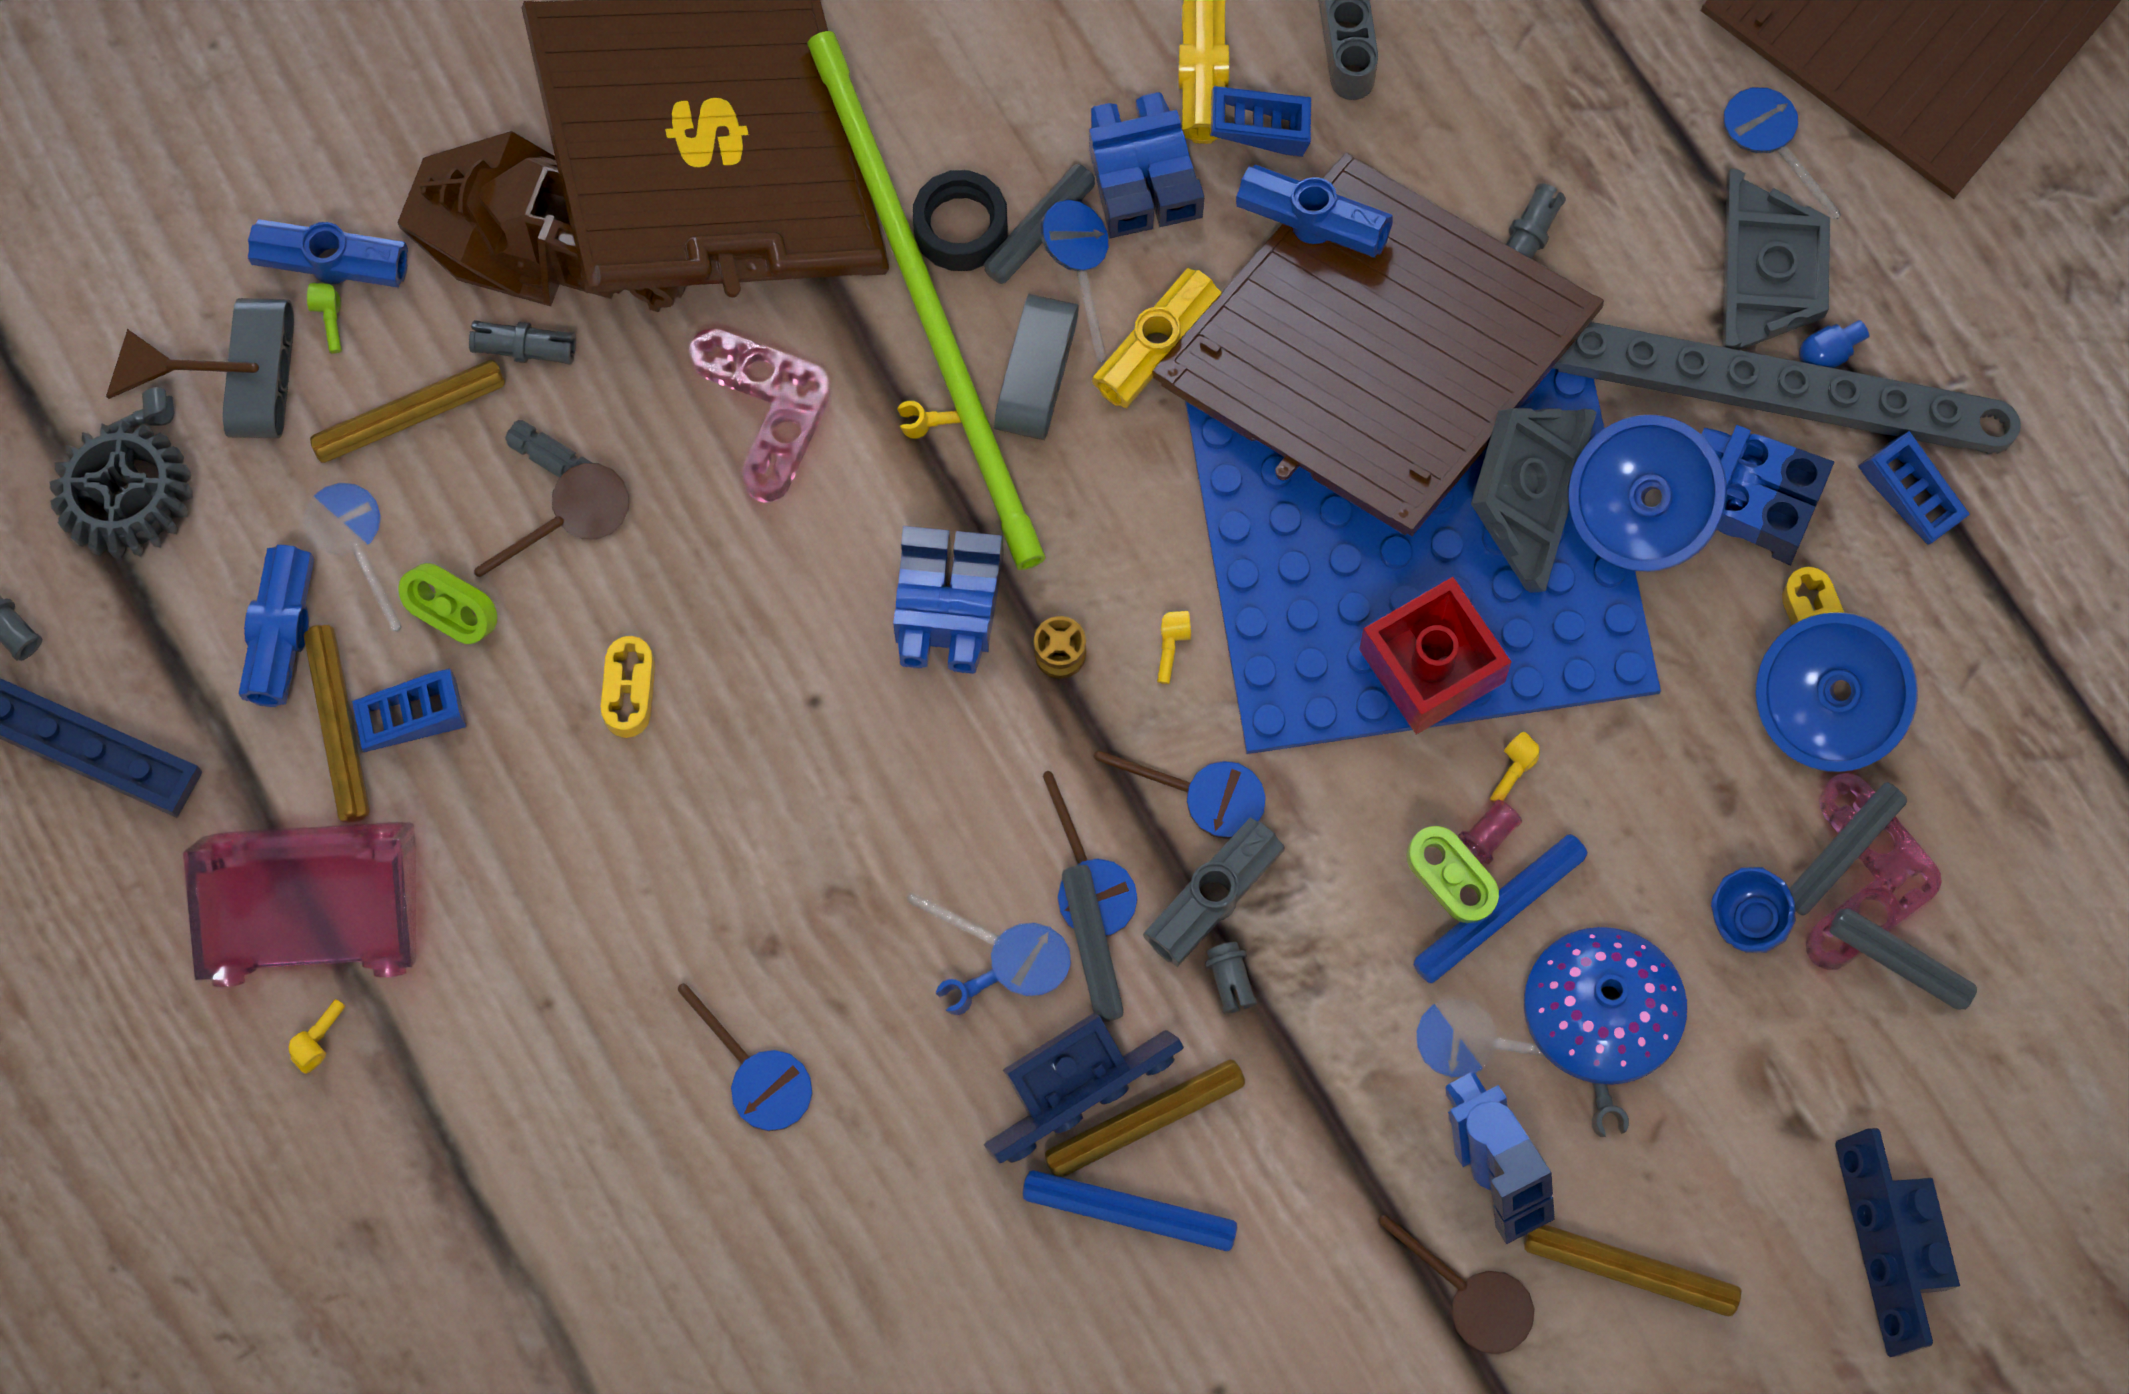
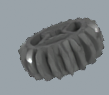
[49,420,193,559]

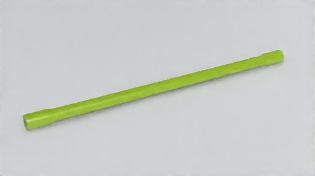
[807,31,1046,570]

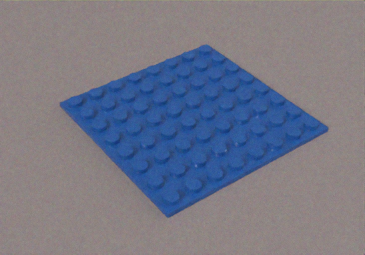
[1185,368,1661,754]

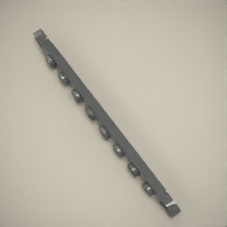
[1553,322,2021,454]

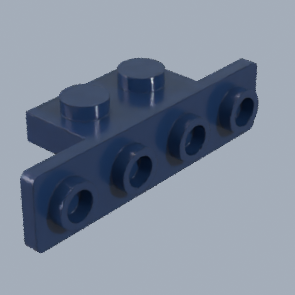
[984,1013,1184,1163]
[1835,1128,1960,1357]

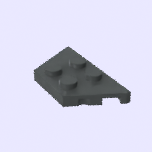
[1722,169,1830,350]
[1471,408,1597,593]

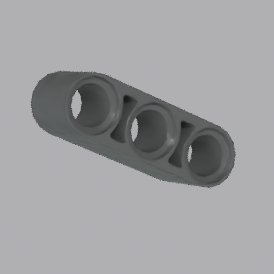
[1318,0,1378,100]
[994,294,1079,440]
[223,298,294,438]

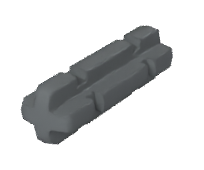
[505,420,592,478]

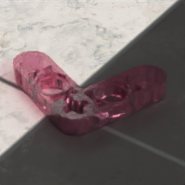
[689,328,830,503]
[1806,773,1942,970]

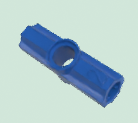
[1236,165,1393,257]
[248,219,408,288]
[238,544,314,707]

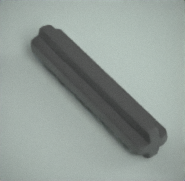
[984,164,1095,284]
[1789,782,1907,916]
[1062,865,1124,1022]
[1830,908,1977,1010]

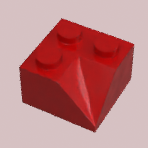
[1359,577,1512,735]

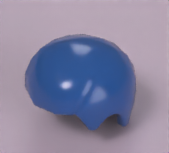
[1711,867,1796,953]

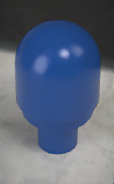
[1799,320,1870,368]

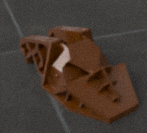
[397,131,684,312]

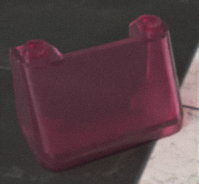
[183,822,416,987]

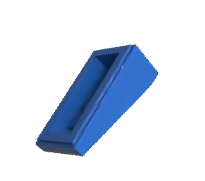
[1210,86,1311,157]
[1858,431,1970,545]
[352,668,466,752]

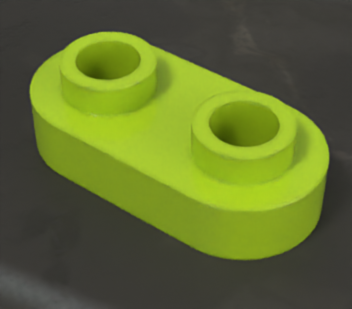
[398,563,497,644]
[1406,826,1499,923]

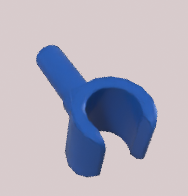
[936,965,1008,1015]

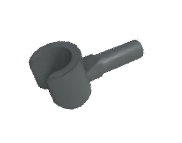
[108,388,174,433]
[1592,1083,1629,1137]

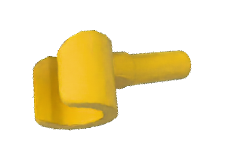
[897,401,961,439]
[1157,611,1191,684]
[1489,732,1540,806]
[288,999,345,1074]

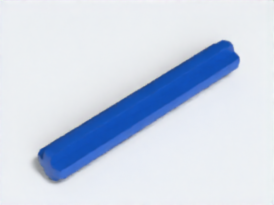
[1413,834,1588,983]
[1022,1170,1237,1251]

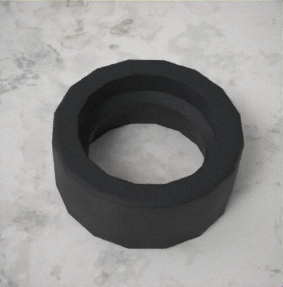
[913,170,1008,271]

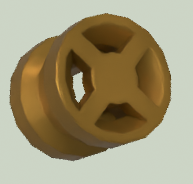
[1034,616,1086,679]

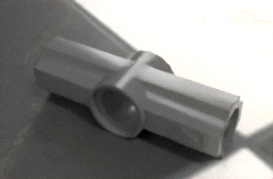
[1143,817,1285,967]

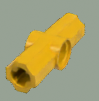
[1178,0,1229,144]
[1092,268,1222,409]

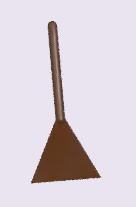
[106,329,259,399]

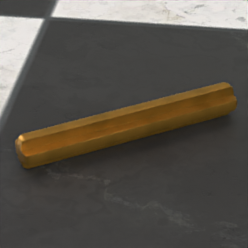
[310,360,505,463]
[304,625,370,823]
[1044,1059,1245,1177]
[1524,1224,1741,1317]

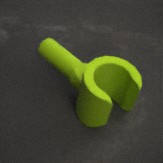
[307,283,342,354]

